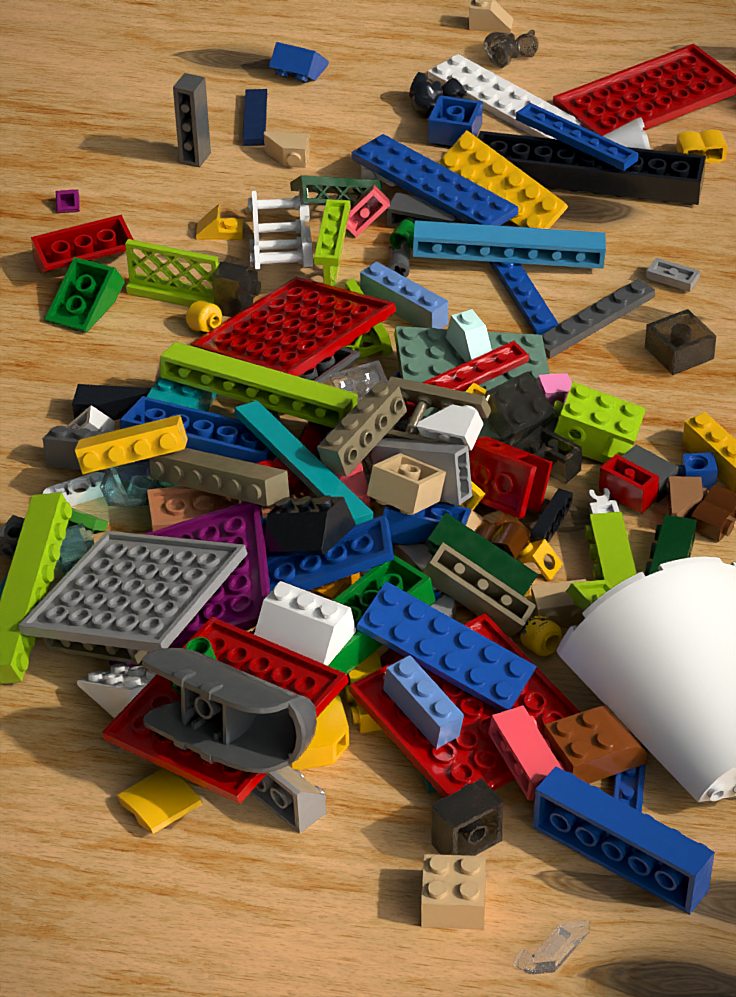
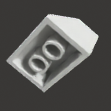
[254,581,356,666]

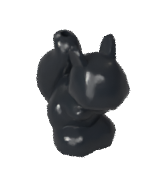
[409,72,468,118]

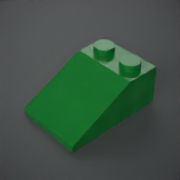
[45,257,125,332]

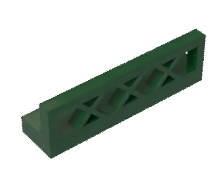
[290,175,383,207]

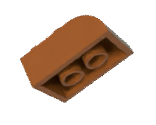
[543,706,648,784]

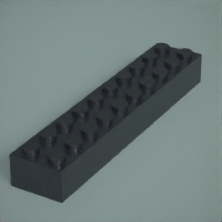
[478,131,706,205]

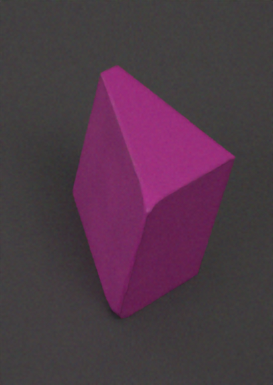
[55,189,80,213]

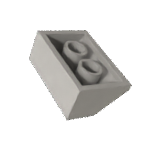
[250,766,326,833]

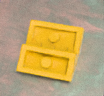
[117,768,203,834]

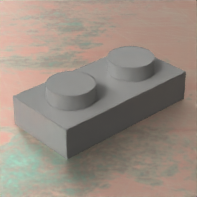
[646,258,700,292]

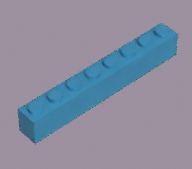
[413,221,606,269]

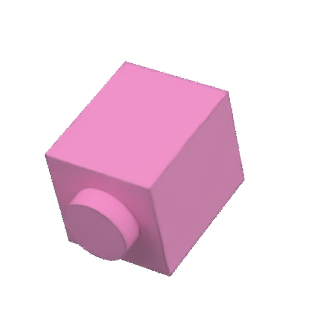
[532,373,572,411]

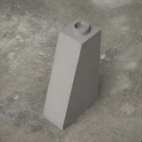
[371,437,472,505]

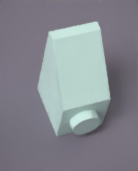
[446,309,492,362]

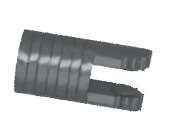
[388,241,410,278]

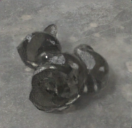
[483,30,539,68]

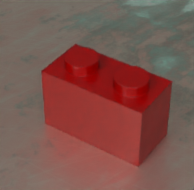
[599,454,659,514]

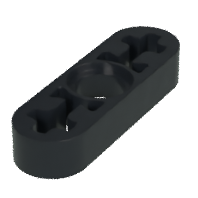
[530,488,573,544]

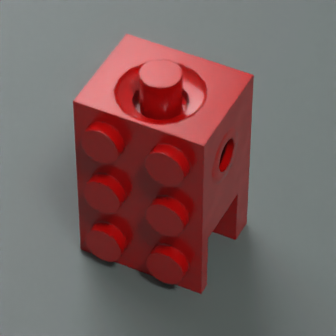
[468,436,553,518]

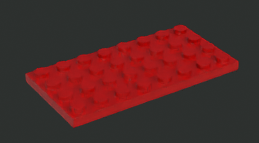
[553,43,736,136]

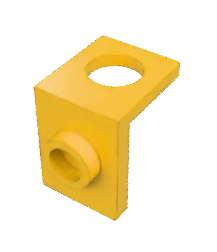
[517,539,563,581]

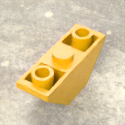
[288,695,349,771]

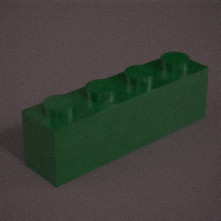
[425,513,538,597]
[645,515,697,576]

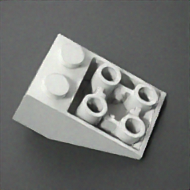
[77,663,156,718]

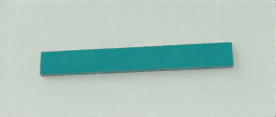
[234,401,373,525]

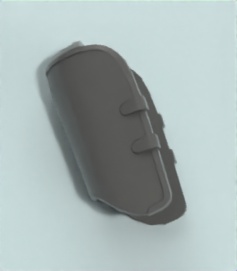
[142,648,317,773]

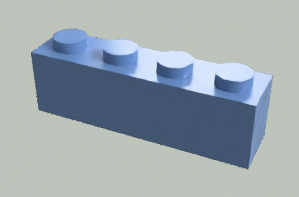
[360,261,448,329]

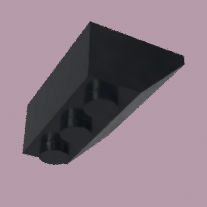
[264,495,356,557]

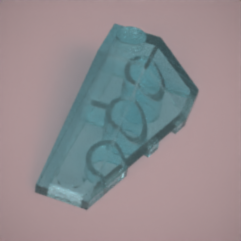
[100,462,180,507]

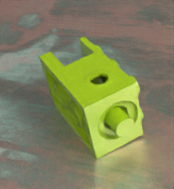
[550,382,646,463]

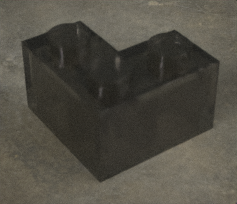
[212,262,261,317]
[515,426,582,484]

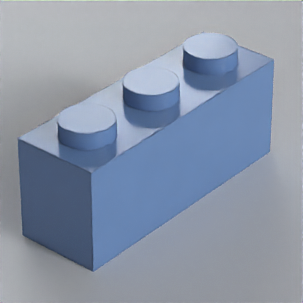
[383,655,464,749]

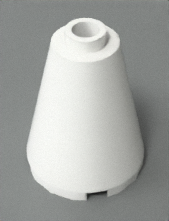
[603,117,650,149]

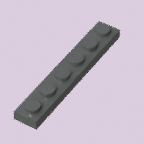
[542,279,655,359]

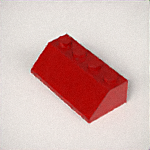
[31,214,134,273]

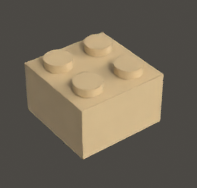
[367,453,446,515]
[421,854,486,930]

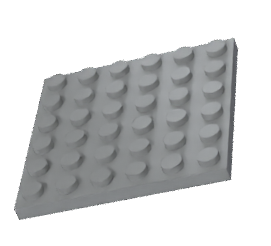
[18,531,247,651]

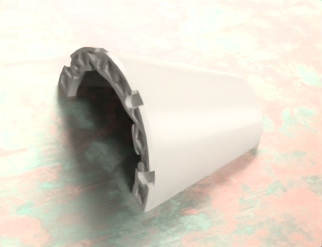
[556,557,736,802]

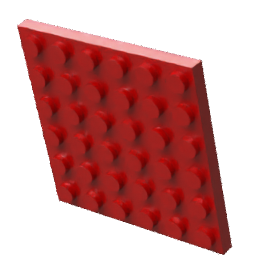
[190,276,396,377]
[349,613,581,813]
[101,617,349,804]

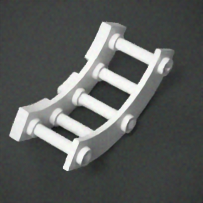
[248,188,313,271]

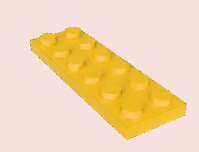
[438,130,568,229]

